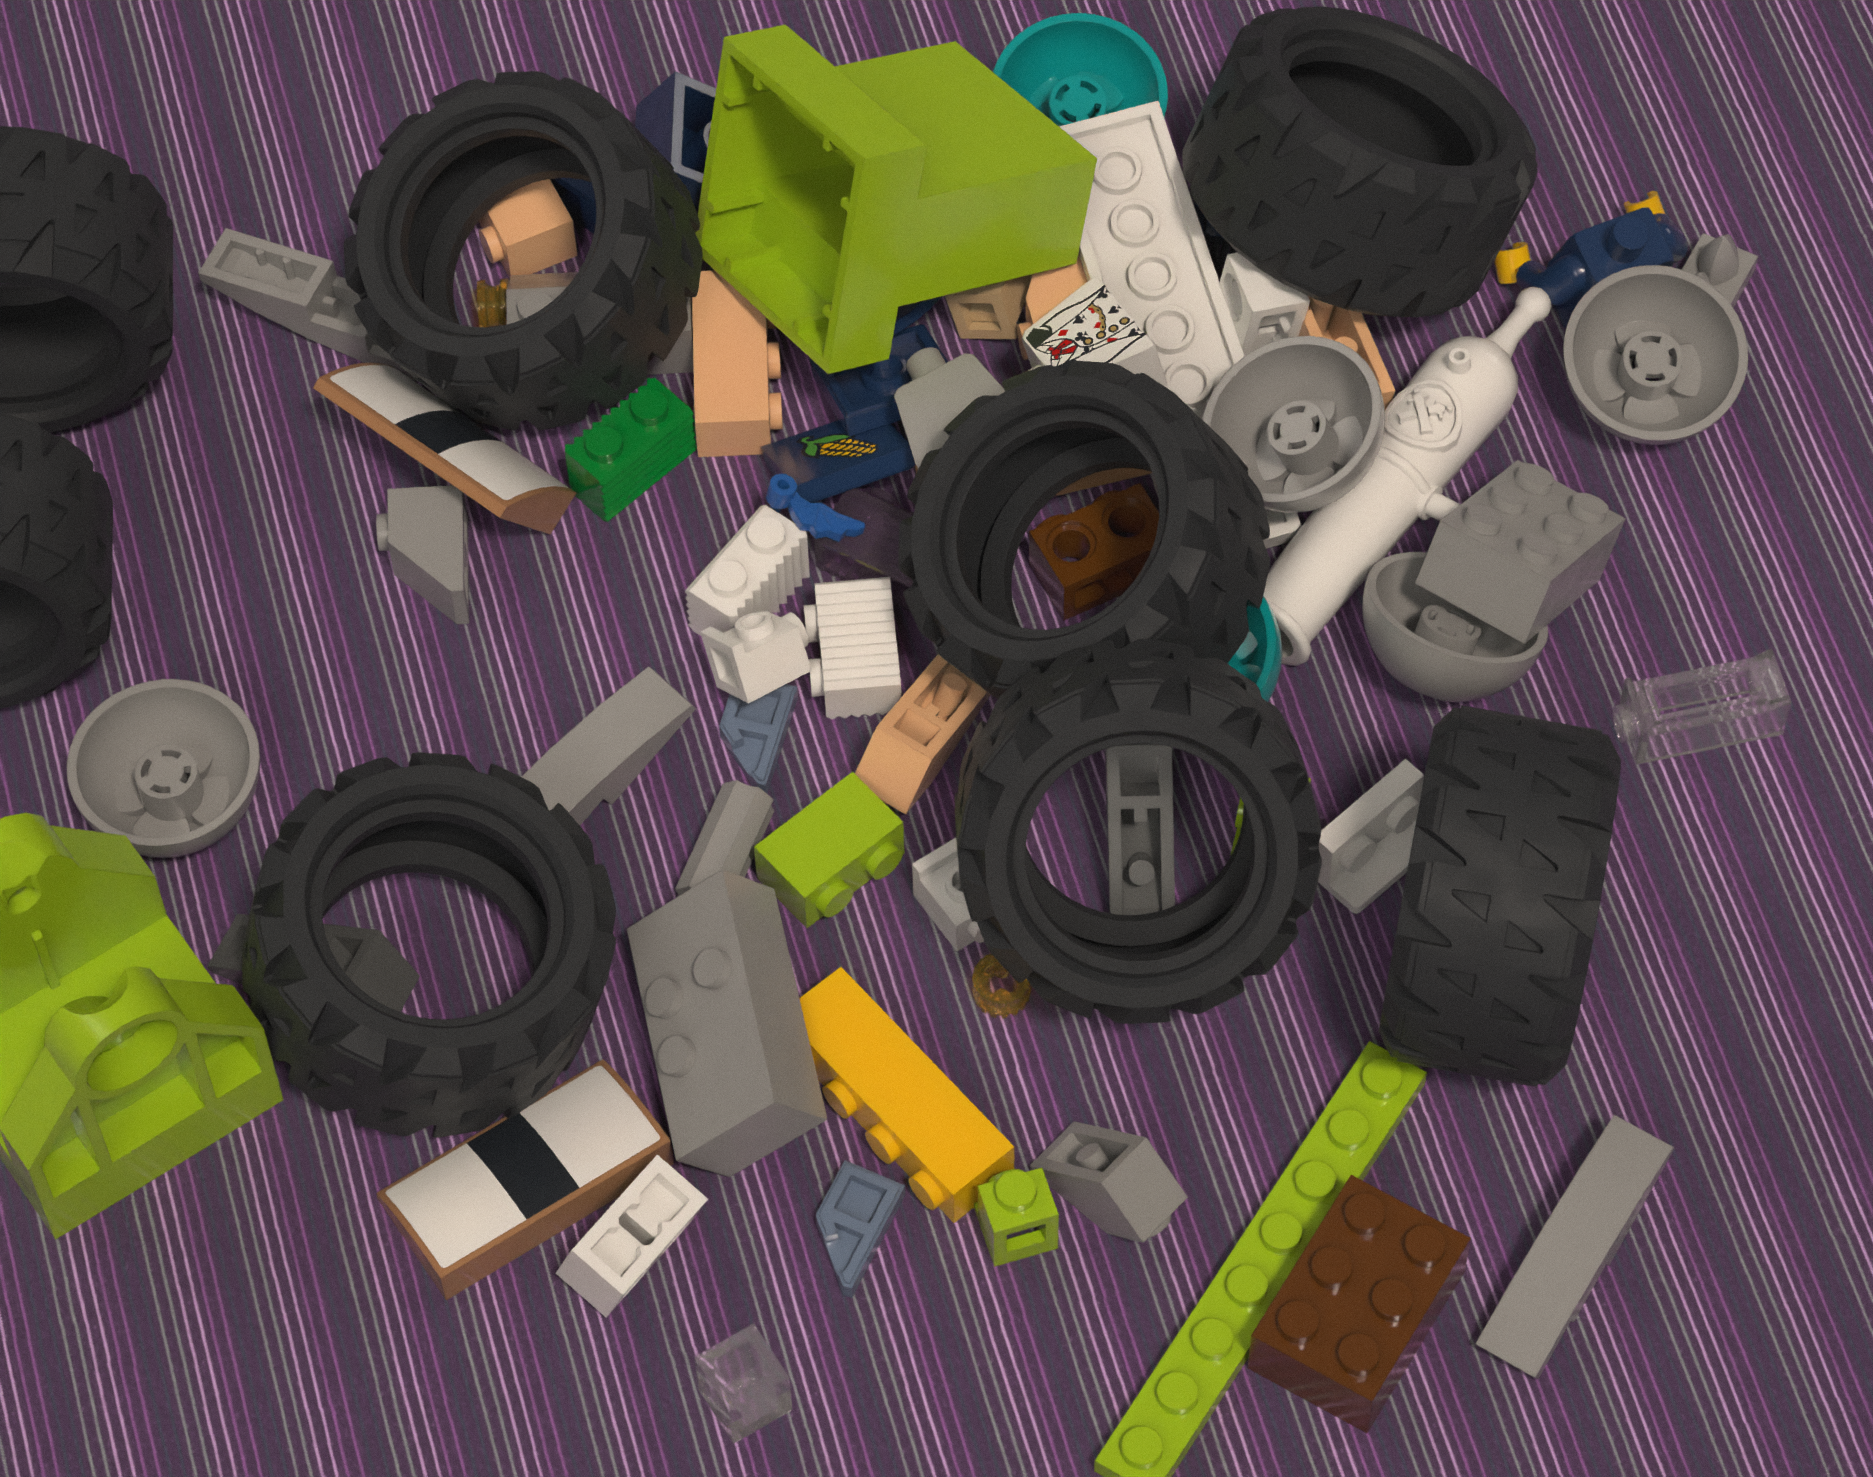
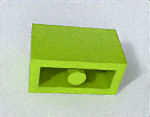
[754,771,905,928]

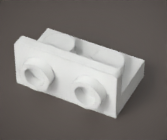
[1318,759,1424,914]

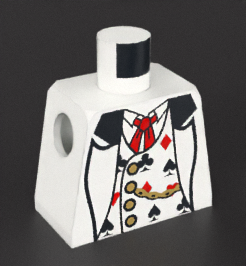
[1021,276,1168,386]

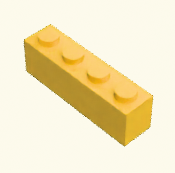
[800,967,1014,1223]

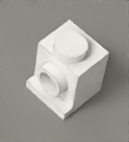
[700,611,812,703]
[912,838,984,951]

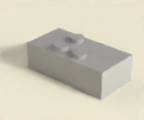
[627,869,827,1177]

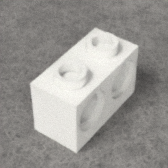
[1219,252,1310,356]
[556,1155,708,1318]

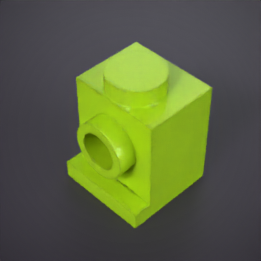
[974,1168,1059,1267]

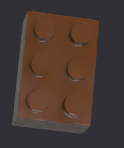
[1248,1175,1471,1433]

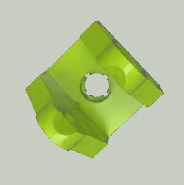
[0,813,284,1240]

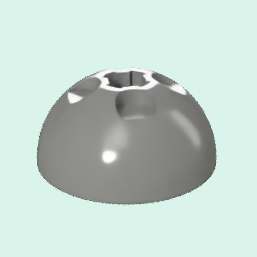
[1563,265,1748,445]
[1203,336,1385,513]
[1362,552,1548,702]
[67,679,260,858]

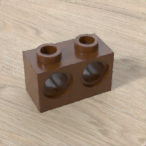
[1029,483,1159,621]

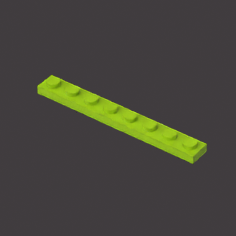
[1094,1041,1427,1477]

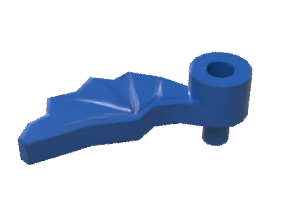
[766,474,865,542]

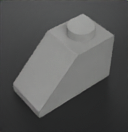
[376,485,469,624]
[1030,1121,1188,1243]

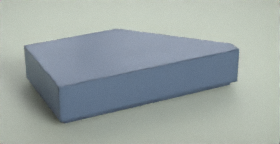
[719,684,798,794]
[816,1160,905,1298]

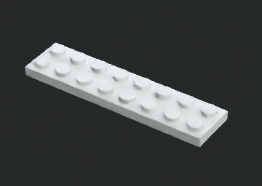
[1059,101,1301,548]

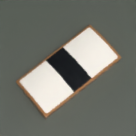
[313,362,576,535]
[376,1059,674,1300]

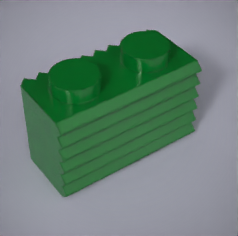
[565,378,697,522]

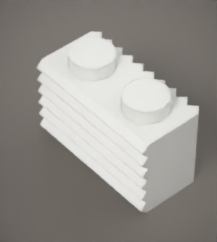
[684,505,810,636]
[804,577,901,720]

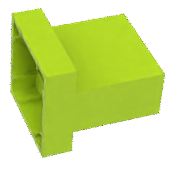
[695,24,1097,374]

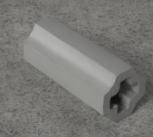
[675,780,774,896]

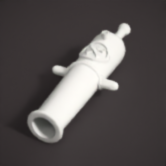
[1264,287,1551,666]

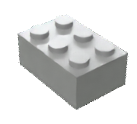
[1415,460,1626,644]

